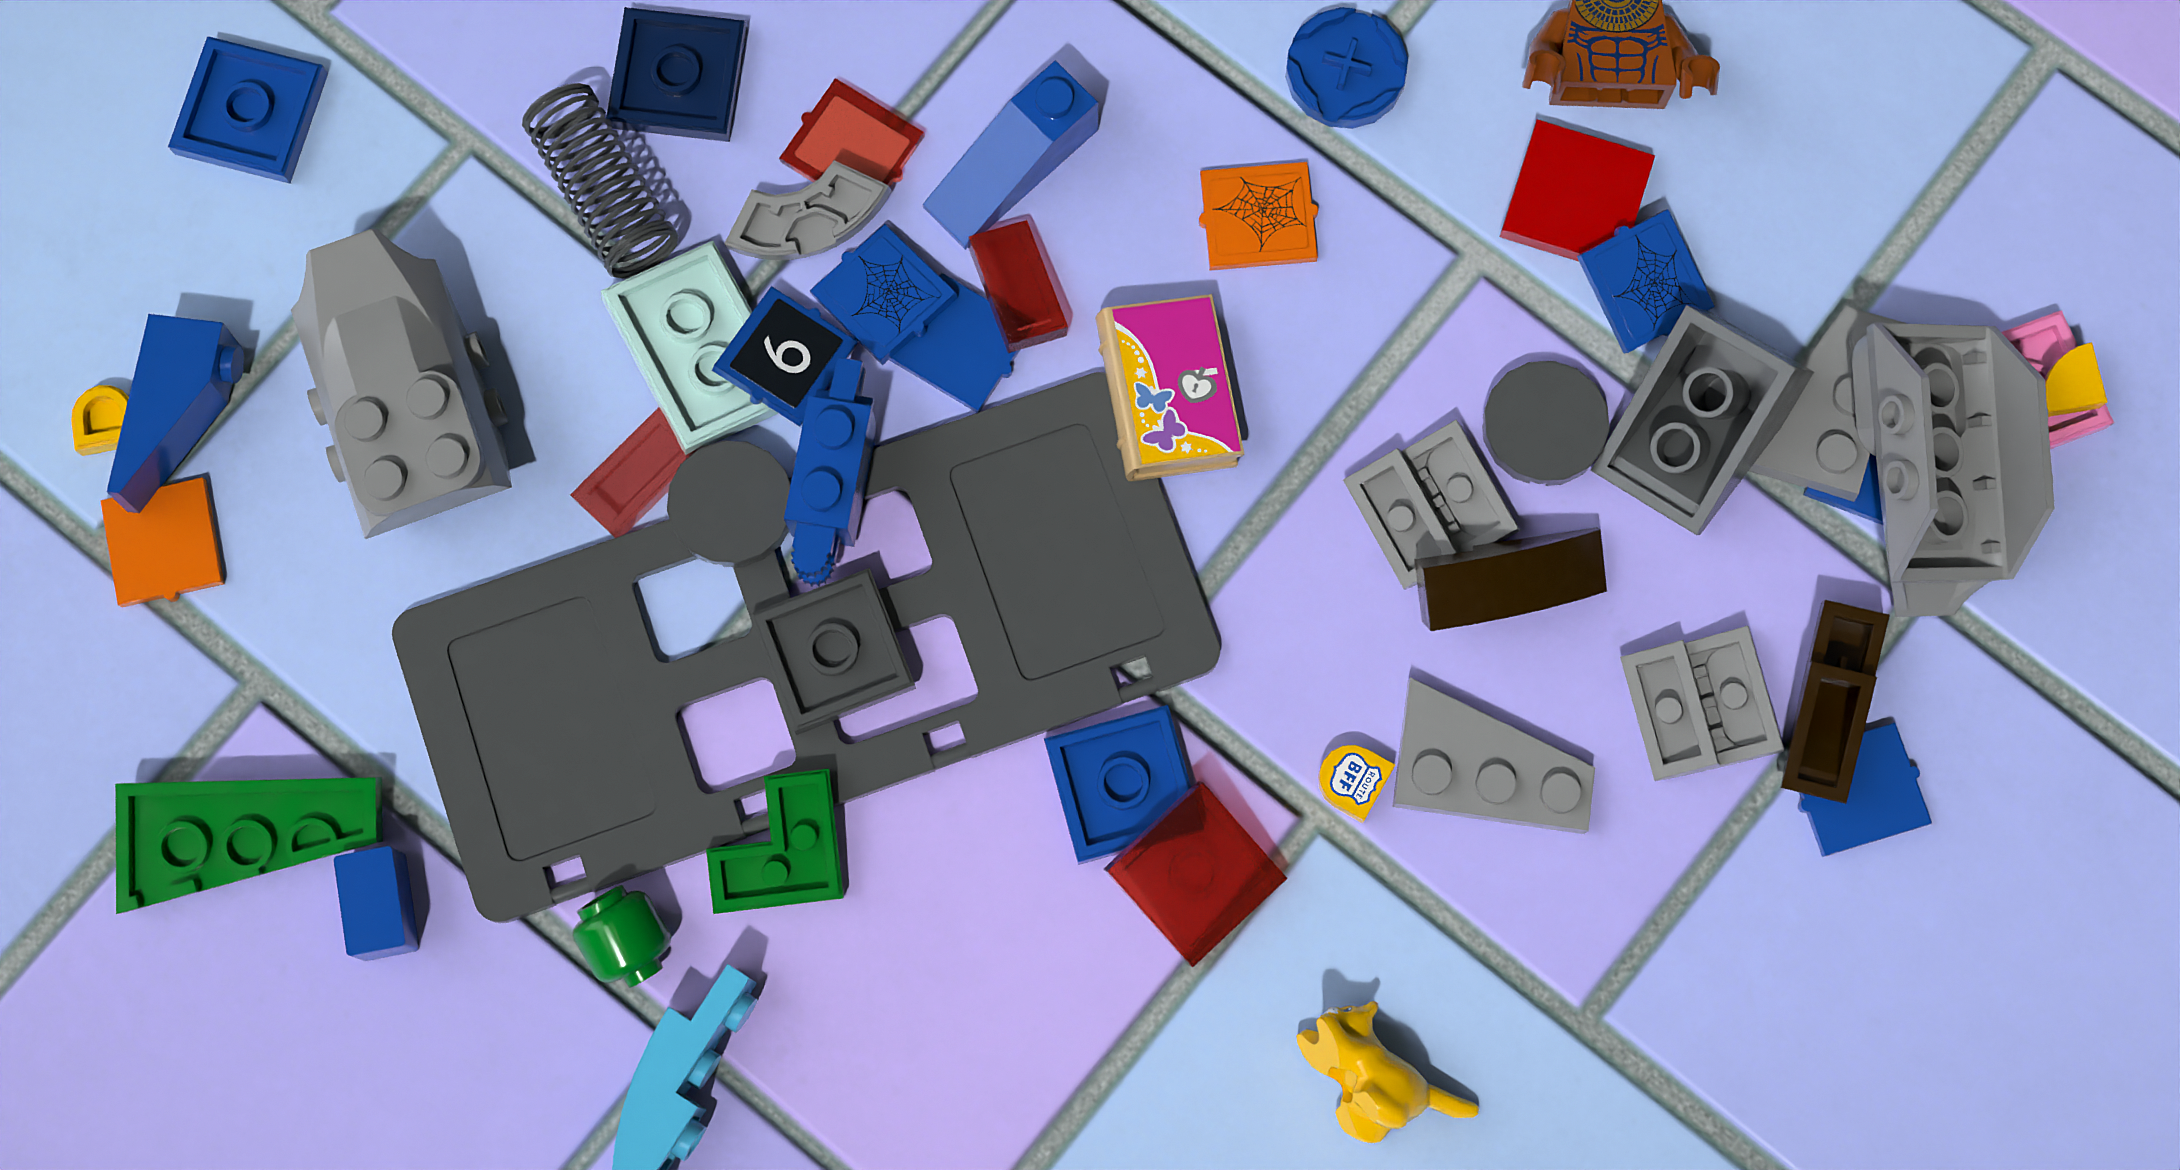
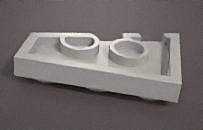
[1749,306,1907,502]
[1392,677,1595,834]

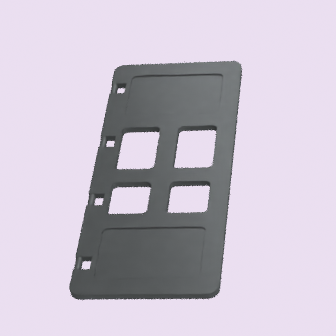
[392,372,1220,923]

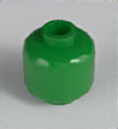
[572,885,671,988]

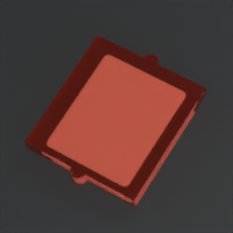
[779,78,925,187]

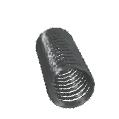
[522,83,679,278]

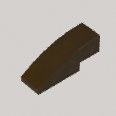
[1414,527,1607,631]
[1780,600,1890,804]

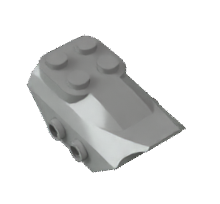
[291,229,512,539]
[1852,323,2055,617]

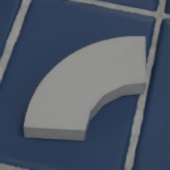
[724,160,892,260]

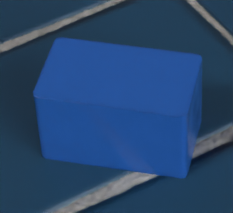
[334,846,419,961]

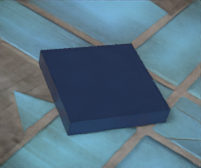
[606,7,747,142]

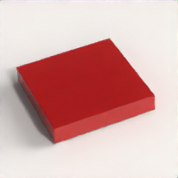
[1499,119,1655,262]

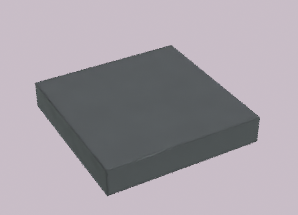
[750,568,916,735]

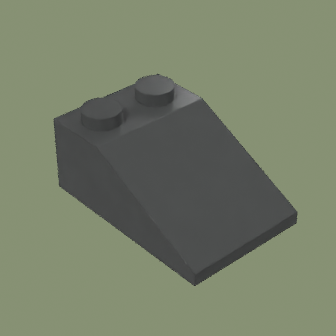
[1591,305,1814,535]

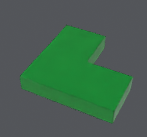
[706,768,844,914]

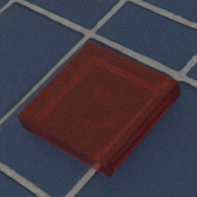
[1103,781,1288,967]

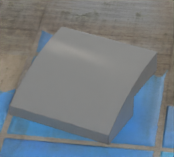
[1343,420,1521,590]
[1620,626,1785,781]

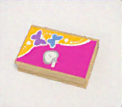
[1095,294,1244,481]

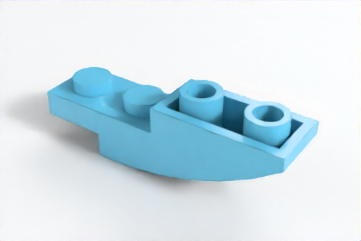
[612,964,758,1170]

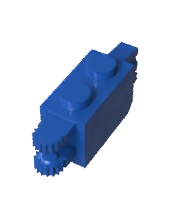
[784,357,876,587]

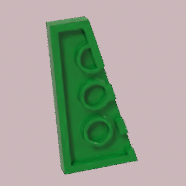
[115,777,383,914]

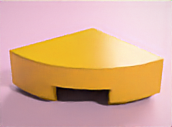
[2045,342,2108,417]

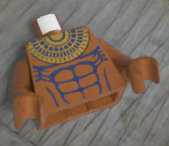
[1522,0,1720,109]

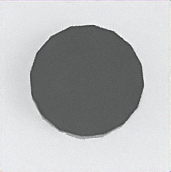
[1482,361,1610,486]
[667,441,791,568]

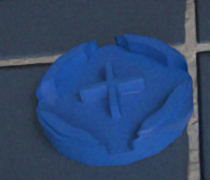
[1285,7,1408,129]

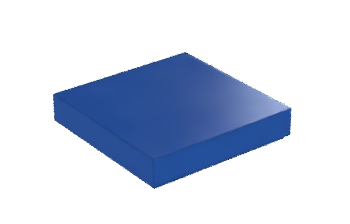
[168,36,328,184]
[1044,705,1203,865]

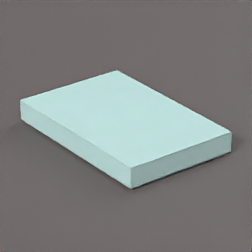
[601,241,778,456]

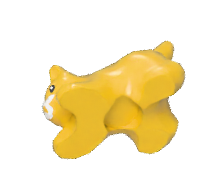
[1296,1001,1479,1143]

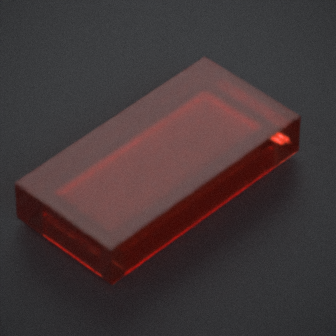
[968,220,1068,353]
[570,407,697,538]

